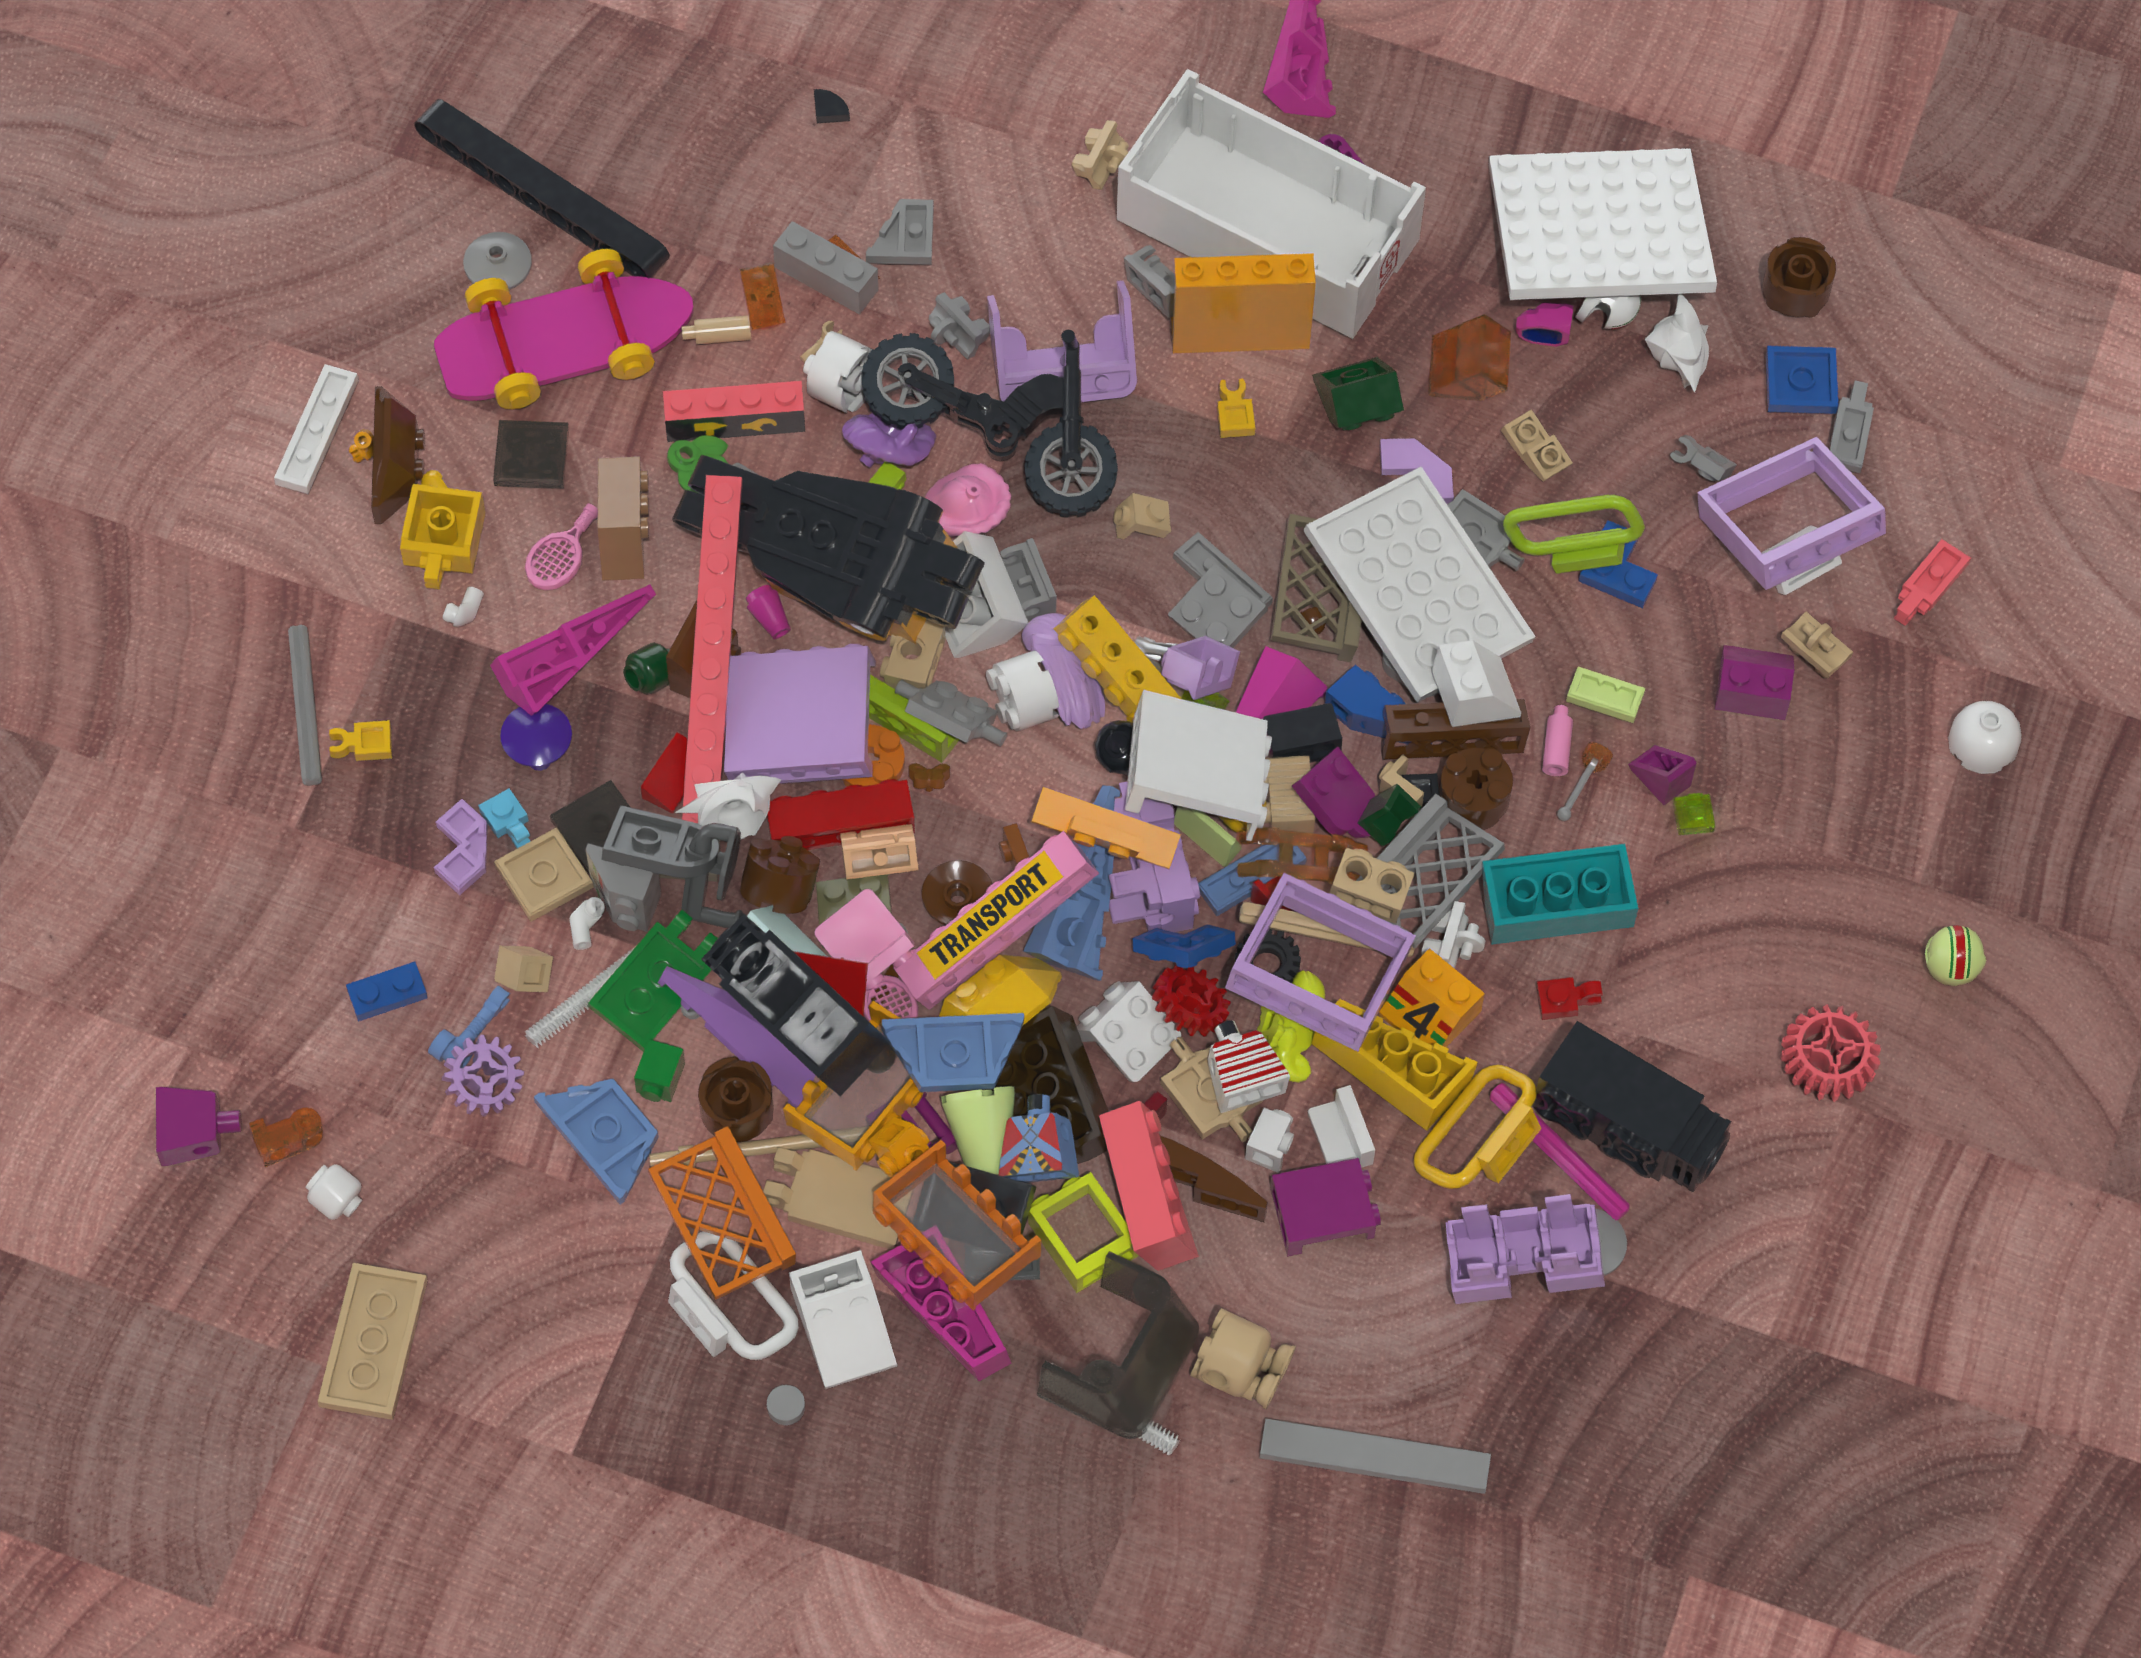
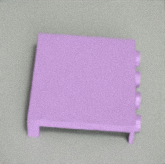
[724,644,876,784]

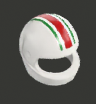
[1575,295,1641,329]

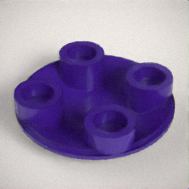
[500,704,572,771]

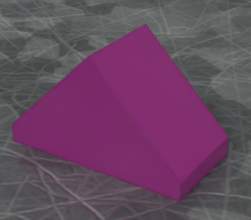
[1628,745,1697,805]

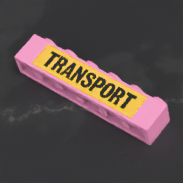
[894,831,1099,1010]

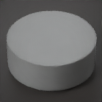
[767,1385,805,1425]

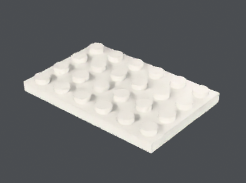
[1304,467,1536,703]

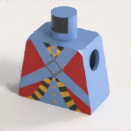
[999,1094,1079,1183]

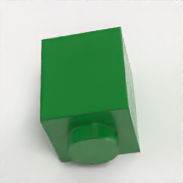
[634,1039,685,1102]

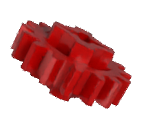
[1152,965,1231,1037]

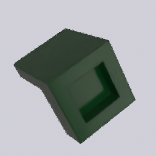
[1358,784,1421,847]

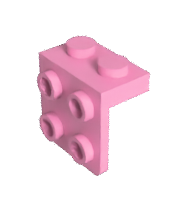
[815,889,915,991]

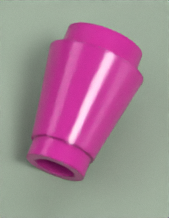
[746,585,791,639]

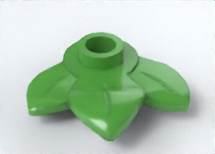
[667,435,728,495]

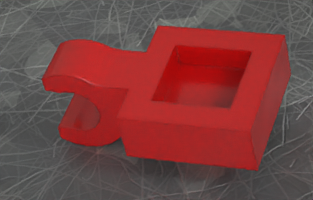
[1537,977,1603,1020]

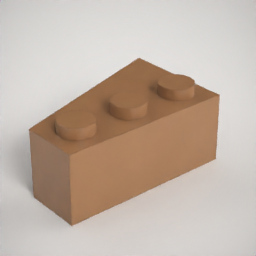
[597,457,649,581]

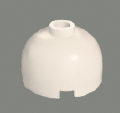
[1948,701,2021,774]

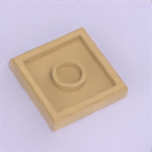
[494,827,594,922]

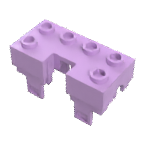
[1092,782,1200,932]
[1445,1194,1605,1304]

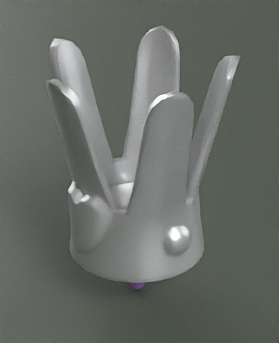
[1135,636,1178,679]

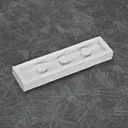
[274,364,359,494]

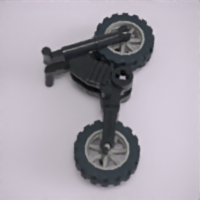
[862,329,1118,517]

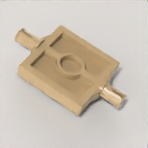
[1160,1037,1263,1142]

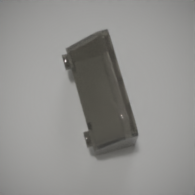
[1037,1251,1199,1439]

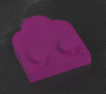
[1292,747,1375,838]

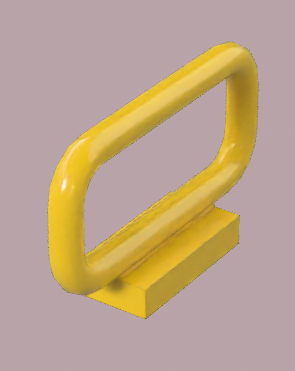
[1414,1065,1542,1189]

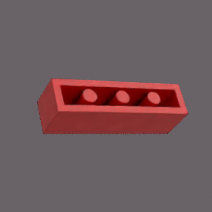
[766,779,915,850]

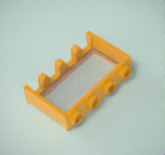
[783,1001,924,1171]

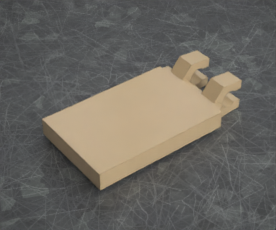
[763,1147,914,1250]

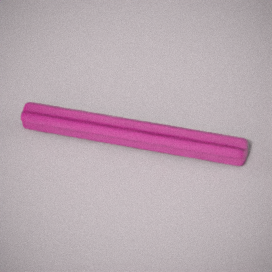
[1490,1083,1630,1220]

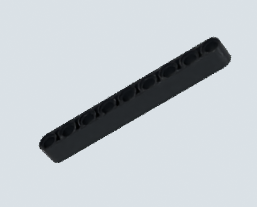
[414,99,670,279]

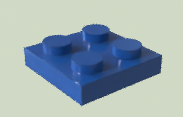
[1766,346,1839,414]

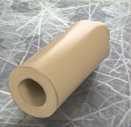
[682,315,751,345]

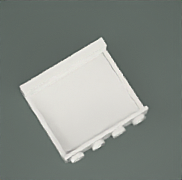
[1125,690,1272,841]

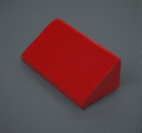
[641,732,688,814]

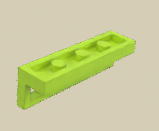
[869,674,960,763]

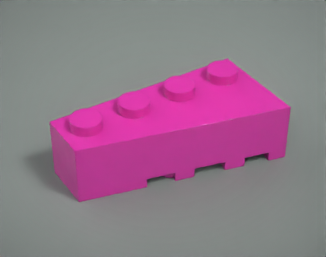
[870,1226,1012,1381]

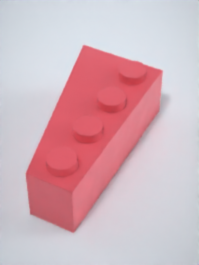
[1099,1101,1199,1271]

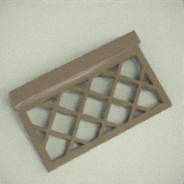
[1271,514,1362,663]

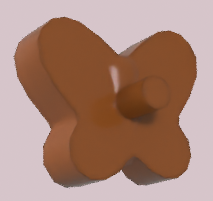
[908,763,950,792]

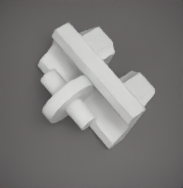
[1422,901,1486,968]

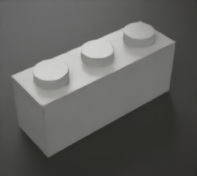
[773,221,878,315]

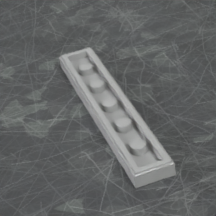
[1259,1418,1491,1494]

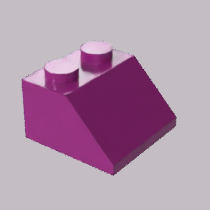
[1715,645,1794,720]

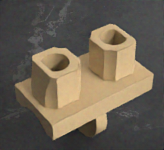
[1072,120,1129,190]
[1781,612,1853,678]

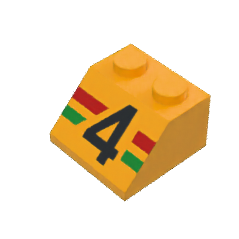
[1379,948,1485,1047]

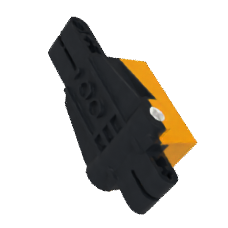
[672,455,985,644]

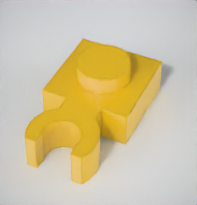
[1217,378,1256,438]
[329,720,392,761]

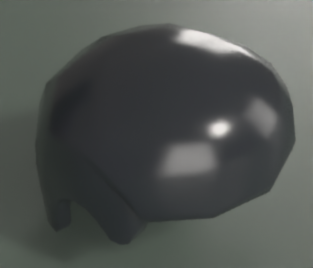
[1094,720,1133,776]

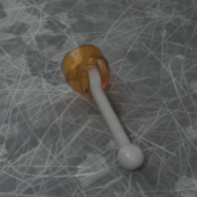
[1557,742,1613,821]

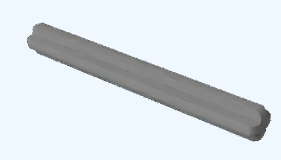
[288,625,322,786]

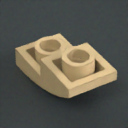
[1501,409,1573,482]

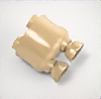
[1190,1308,1296,1409]

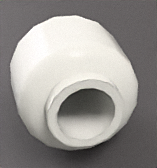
[305,1164,362,1220]

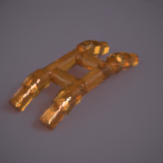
[1238,827,1368,884]

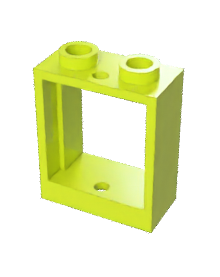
[1028,1172,1139,1293]

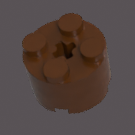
[1762,237,1836,318]
[1439,748,1513,830]
[740,836,820,914]
[698,1057,774,1142]

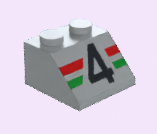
[586,843,661,932]

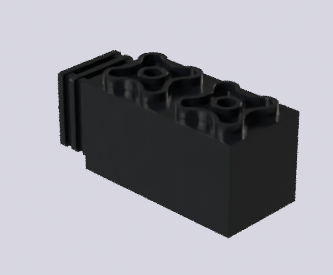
[701,914,891,1097]
[1532,1021,1732,1192]

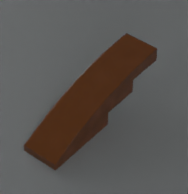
[1160,1136,1268,1222]

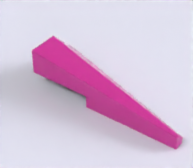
[1263,0,1336,118]
[490,584,656,716]
[1204,646,1328,813]

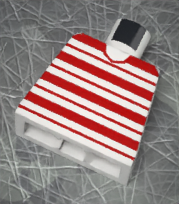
[1208,1020,1290,1113]

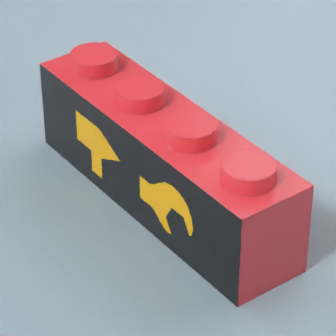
[663,381,805,442]

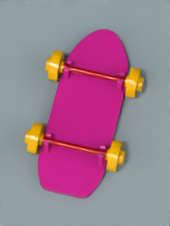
[434,249,694,410]

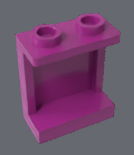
[1270,1158,1381,1257]

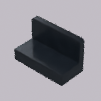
[1263,703,1342,763]

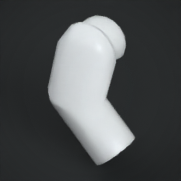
[442,587,484,627]

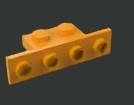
[1031,787,1181,870]

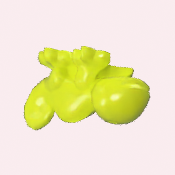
[1257,970,1326,1083]

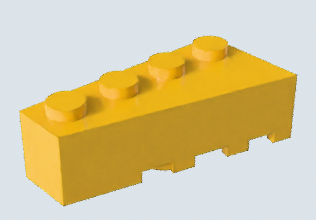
[1312,999,1478,1131]

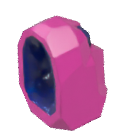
[1516,303,1573,347]

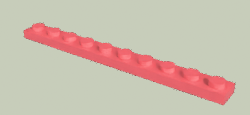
[682,475,743,824]

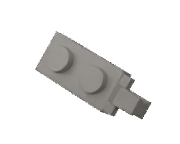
[1829,380,1874,473]

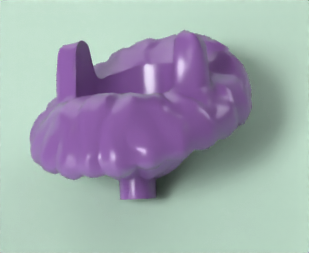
[842,413,936,468]

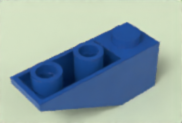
[1325,664,1432,744]

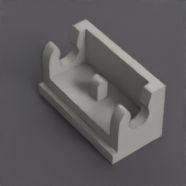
[1124,245,1175,318]
[1000,538,1057,622]

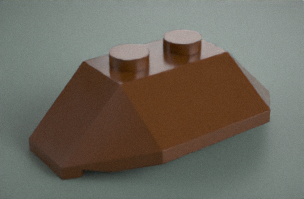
[371,386,425,524]

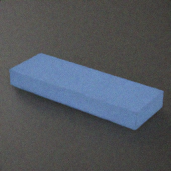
[1198,831,1307,916]

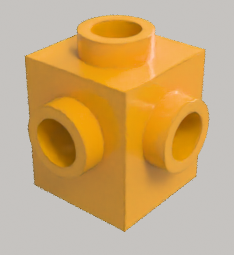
[868,1117,930,1177]

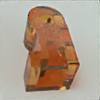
[249,1107,324,1167]

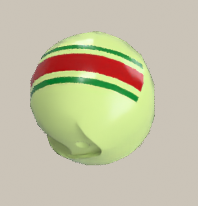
[1925,925,1986,986]

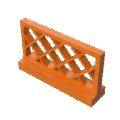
[648,1126,796,1300]

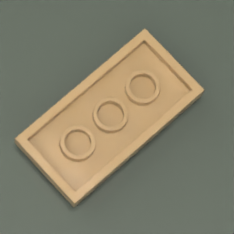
[318,1263,428,1420]

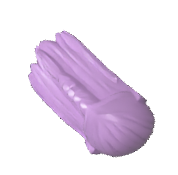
[1022,613,1105,729]

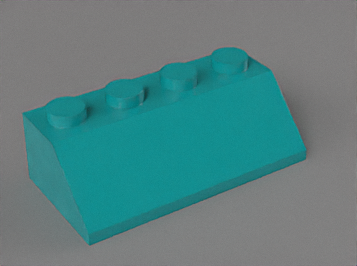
[1482,844,1639,945]

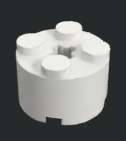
[803,331,872,413]
[986,650,1059,731]

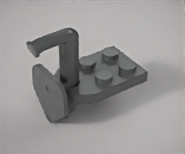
[601,805,743,928]

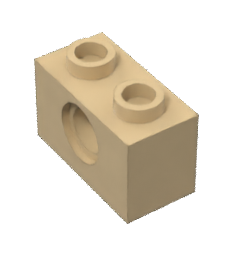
[880,620,946,689]

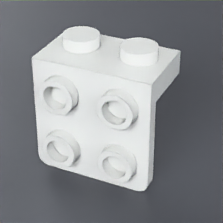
[1077,981,1181,1082]

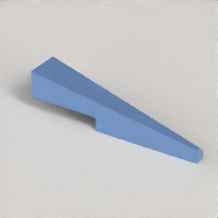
[1023,785,1120,981]

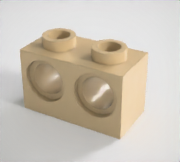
[1329,848,1414,924]

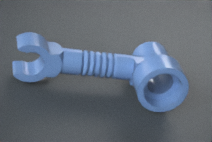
[428,985,510,1068]

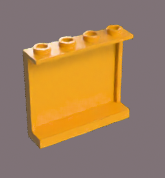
[1171,253,1316,354]

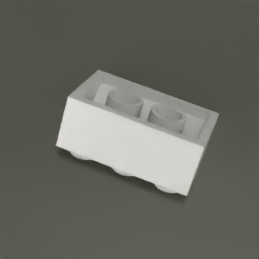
[945,531,1028,658]

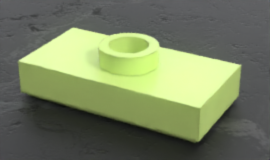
[1566,667,1645,723]

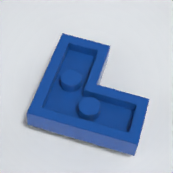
[1579,520,1658,609]
[1133,924,1236,968]

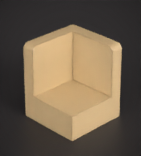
[494,945,553,992]

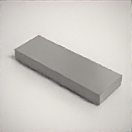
[1173,532,1273,608]

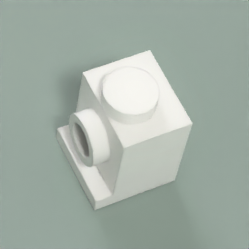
[1245,1108,1294,1173]

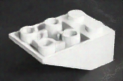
[789,1250,897,1389]

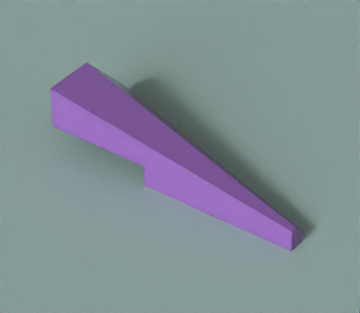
[658,966,816,1108]

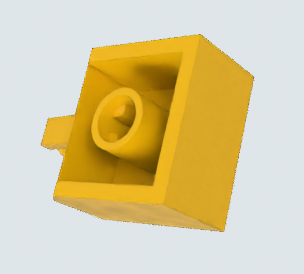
[400,484,486,590]

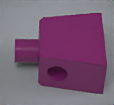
[156,1087,242,1166]

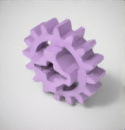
[442,1035,524,1117]

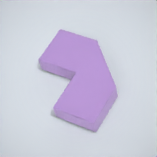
[1380,438,1454,504]
[434,799,488,895]

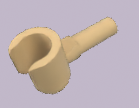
[800,321,843,363]

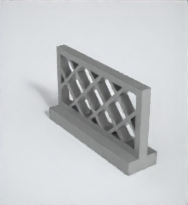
[1356,794,1505,948]

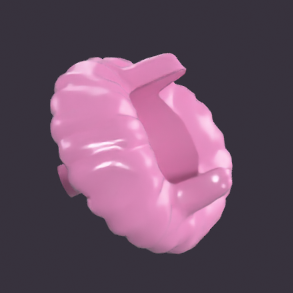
[925,463,1011,539]

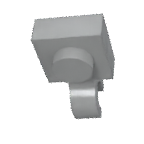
[1670,435,1737,481]

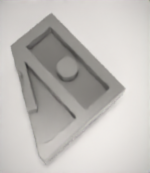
[866,199,934,265]

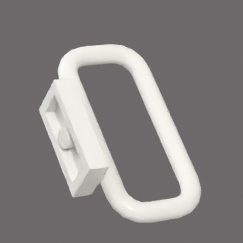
[668,1231,799,1360]

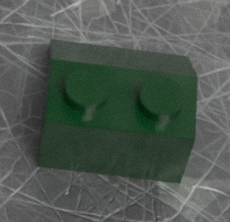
[1312,357,1404,430]

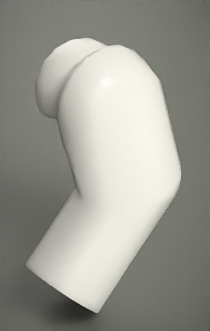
[570,897,605,950]

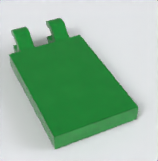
[587,910,718,1052]

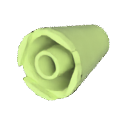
[941,1086,1015,1175]

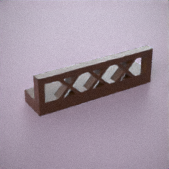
[1383,699,1531,760]

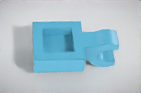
[478,788,530,849]

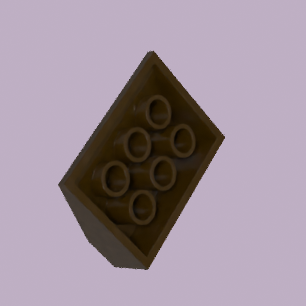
[982,1006,1109,1164]

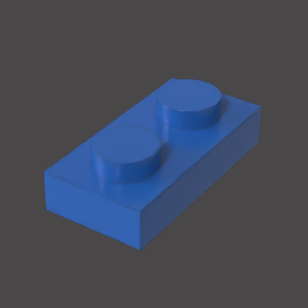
[346,961,428,1022]

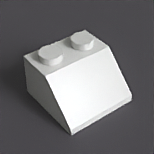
[1432,640,1521,727]

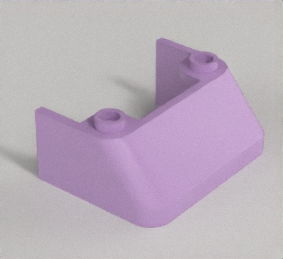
[987,281,1137,402]

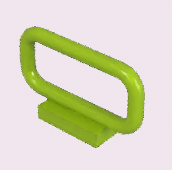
[1503,495,1645,574]

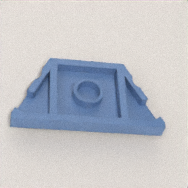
[881,1013,1024,1092]
[534,1079,659,1205]

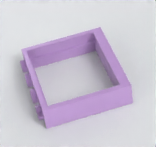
[1697,437,1886,590]
[1225,873,1416,1052]

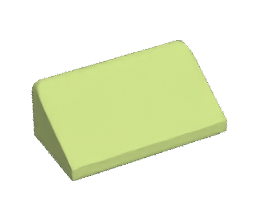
[1174,806,1242,867]

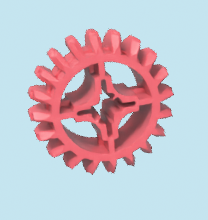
[1781,1004,1881,1102]

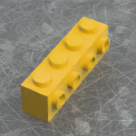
[1053,595,1182,723]

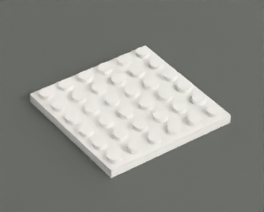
[1489,148,1717,300]

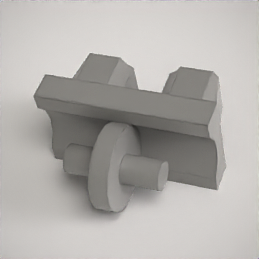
[928,292,990,360]

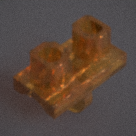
[739,262,786,330]

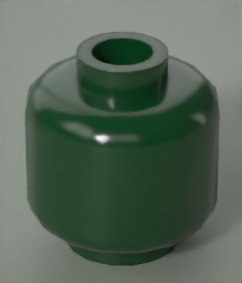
[623,642,670,695]

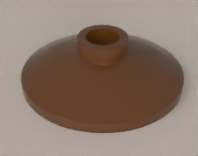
[922,860,993,925]

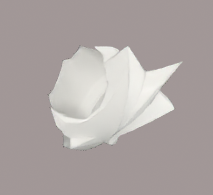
[1645,294,1709,392]
[674,772,782,840]

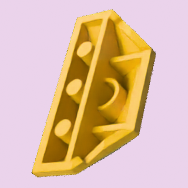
[939,955,1062,1025]

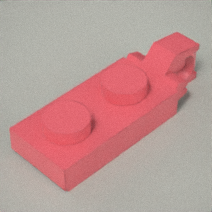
[1894,539,1971,626]

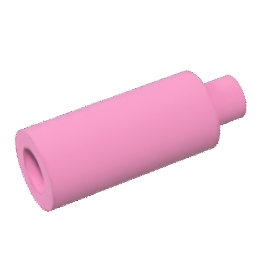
[1542,705,1573,776]

